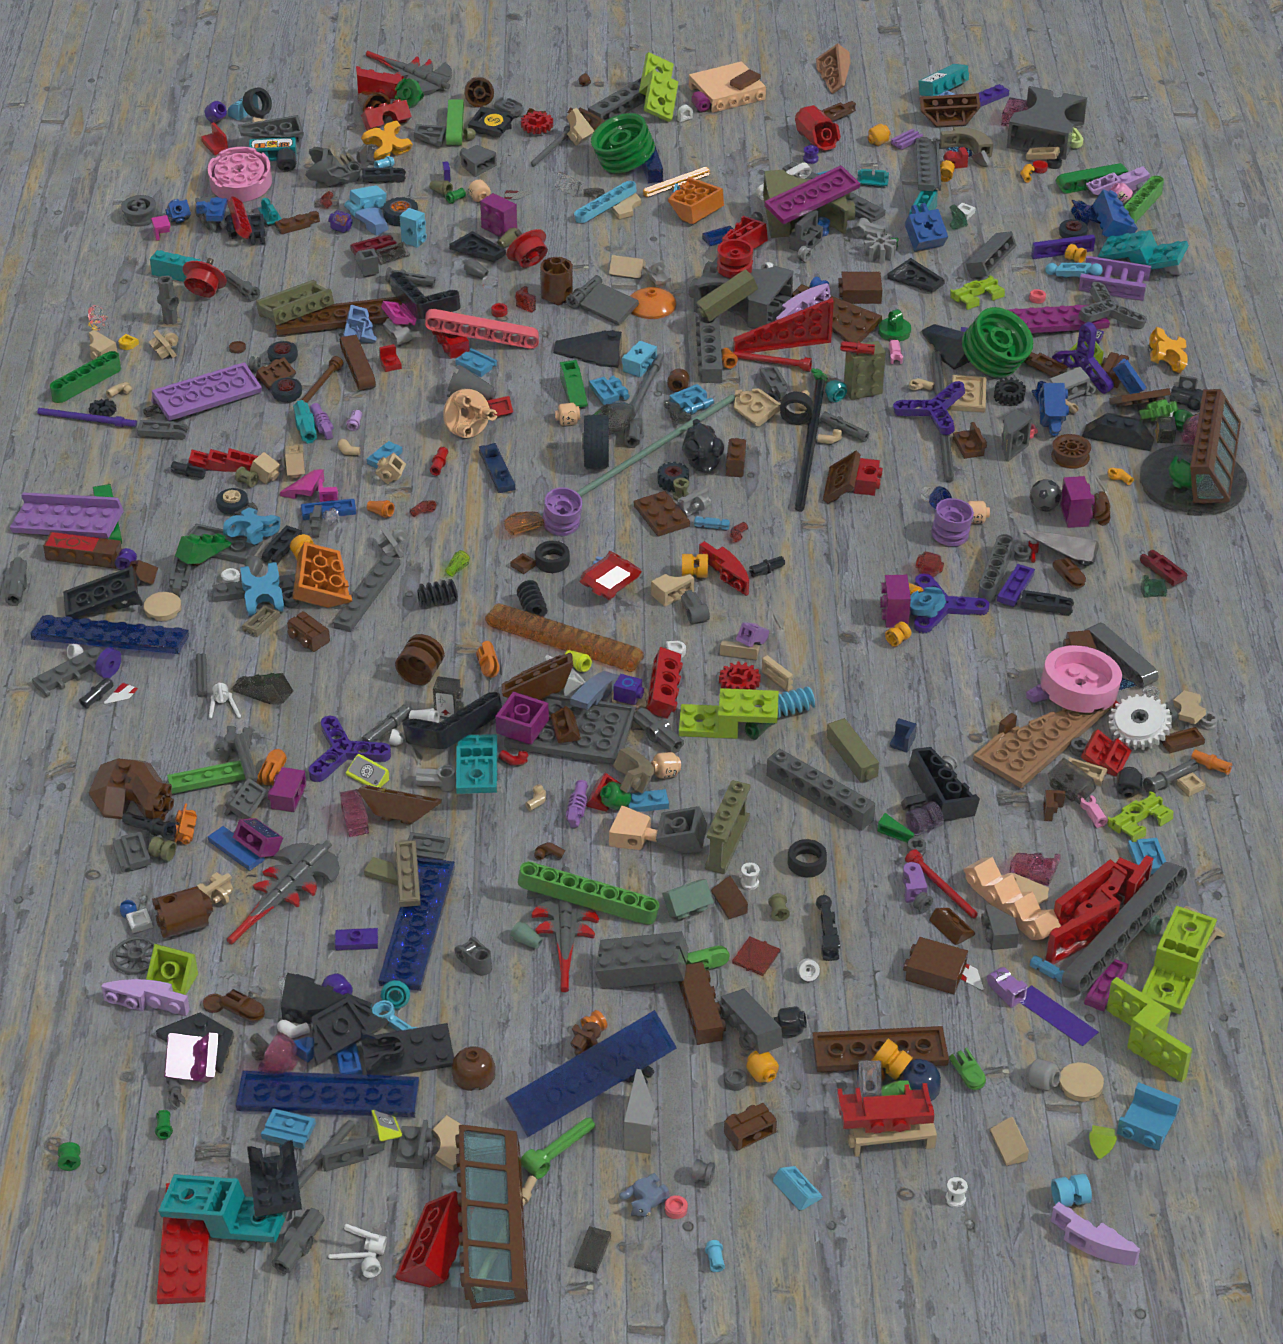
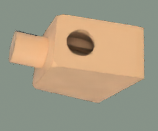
[609,806,658,850]

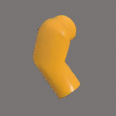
[1020,164,1035,183]
[1107,467,1134,485]

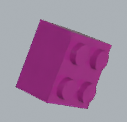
[480,193,517,237]
[1060,476,1095,528]
[880,574,911,628]
[495,692,549,745]

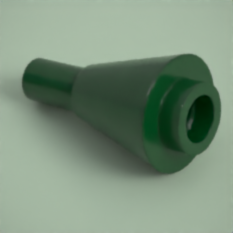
[745,722,776,740]

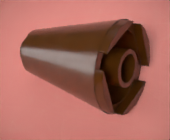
[357,91,391,121]

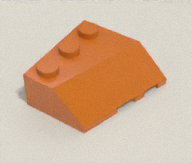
[668,177,724,224]
[292,542,352,608]

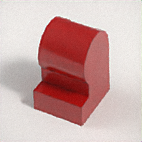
[943,147,969,169]

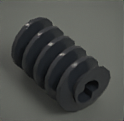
[417,579,458,607]
[516,580,548,621]

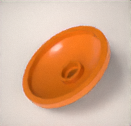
[630,287,676,319]

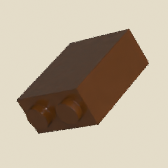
[838,271,883,304]
[903,936,968,995]

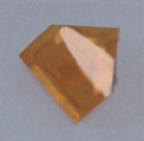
[504,511,544,536]

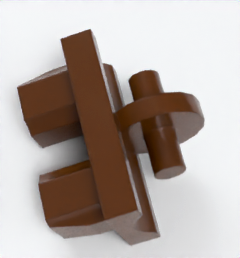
[570,1022,601,1061]

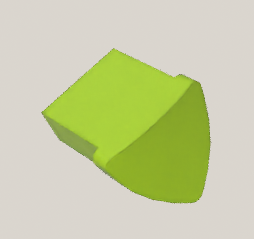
[1089,1125,1117,1159]

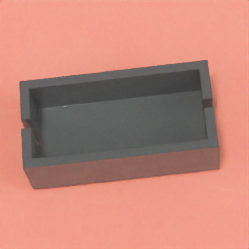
[595,931,689,989]

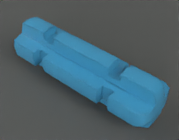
[694,516,730,530]
[1030,955,1065,983]

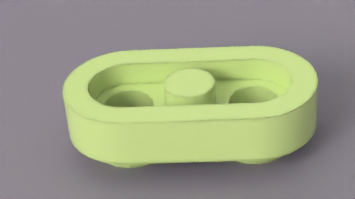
[1071,127,1083,149]

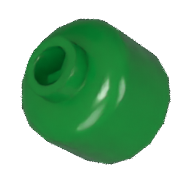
[600,782,631,811]

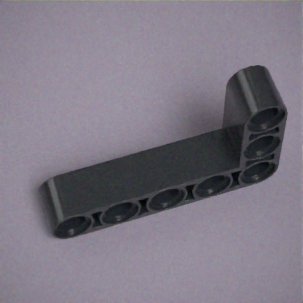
[390,272,461,319]
[402,692,502,749]

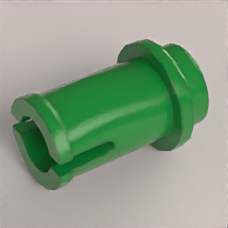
[445,188,466,203]
[155,1110,173,1140]

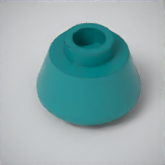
[825,380,847,402]
[381,980,410,1009]

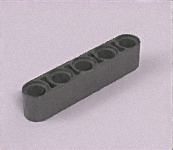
[978,534,1013,603]
[1084,622,1159,688]

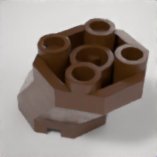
[125,761,174,822]

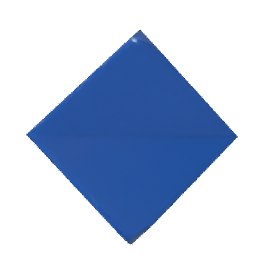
[291,1037,314,1063]

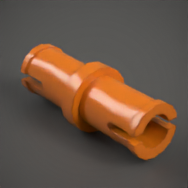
[1191,749,1233,775]

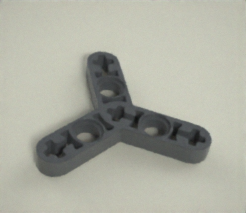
[1078,282,1147,328]

